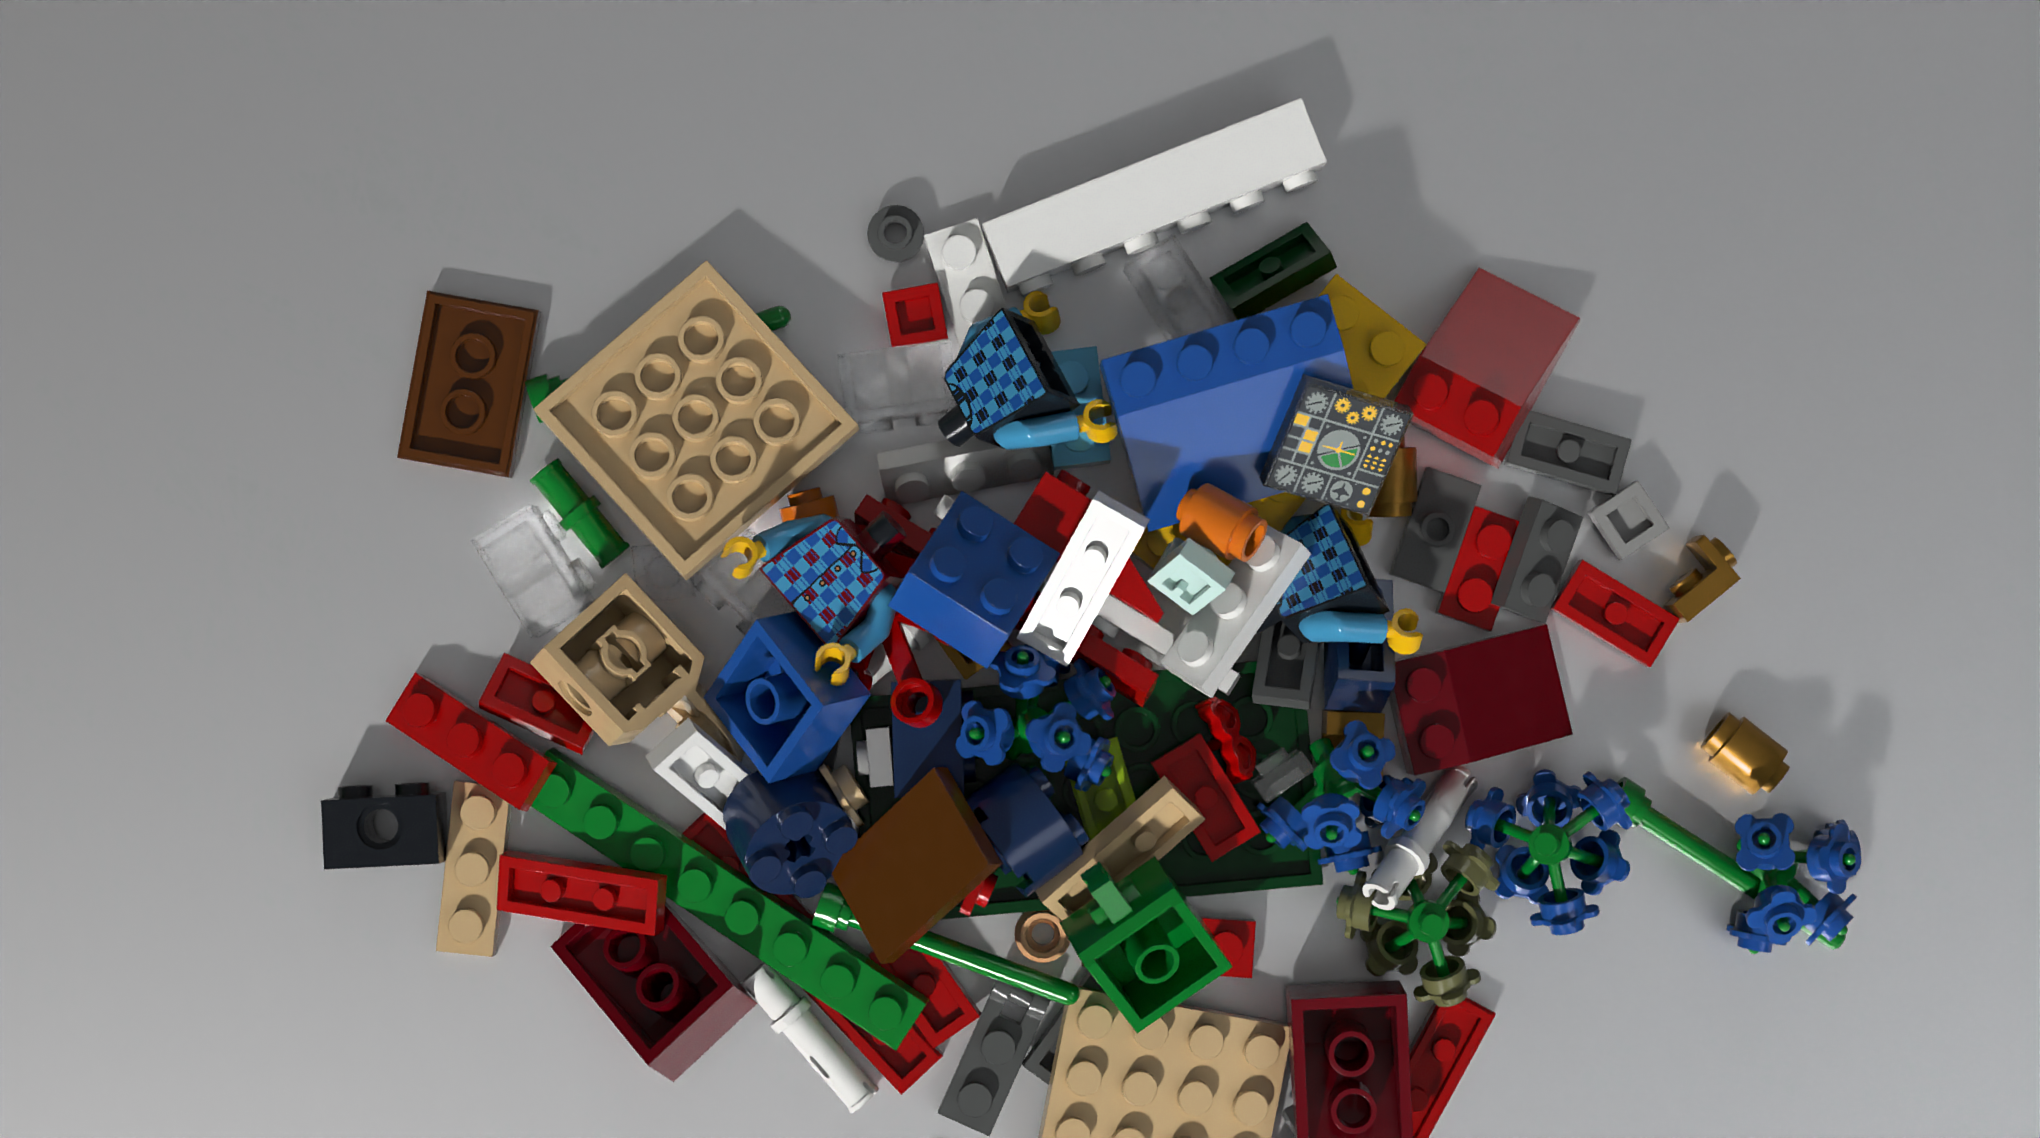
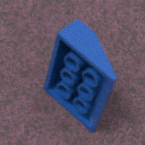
[1100,294,1356,532]

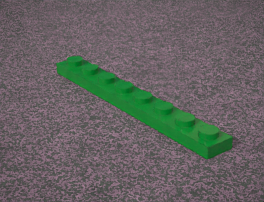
[531,747,930,1051]

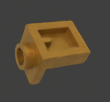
[1663,535,1741,623]

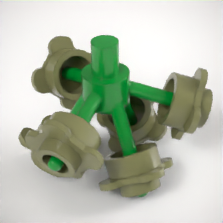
[1336,840,1500,1007]

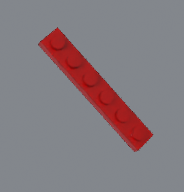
[854,494,1159,708]

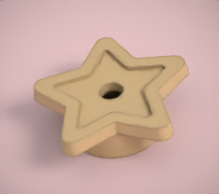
[819,764,869,827]

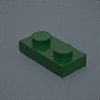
[1209,222,1337,320]

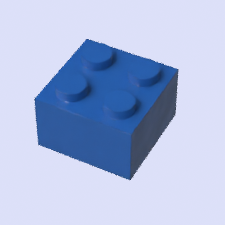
[888,491,1060,669]
[703,611,871,783]

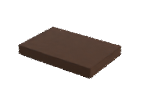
[397,291,541,478]
[832,767,1002,964]

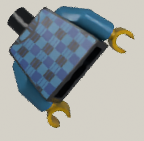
[938,291,1118,450]
[1256,502,1423,655]

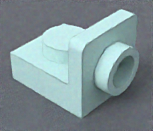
[1147,538,1236,615]

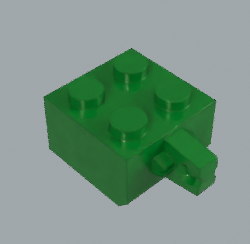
[1060,856,1233,1033]

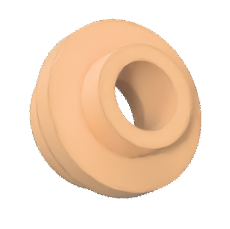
[1015,910,1070,963]

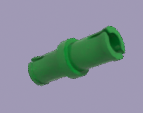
[530,458,630,569]

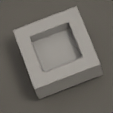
[1587,481,1670,560]
[856,726,894,787]

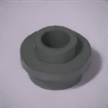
[867,205,924,263]

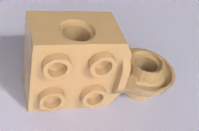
[530,573,745,762]

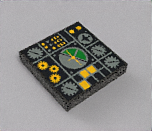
[1259,374,1414,516]

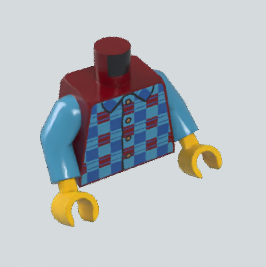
[721,511,907,686]

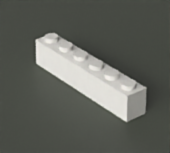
[982,98,1327,297]

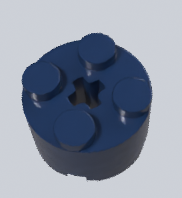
[965,762,1089,897]
[723,769,858,898]

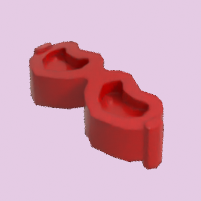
[1195,697,1256,785]

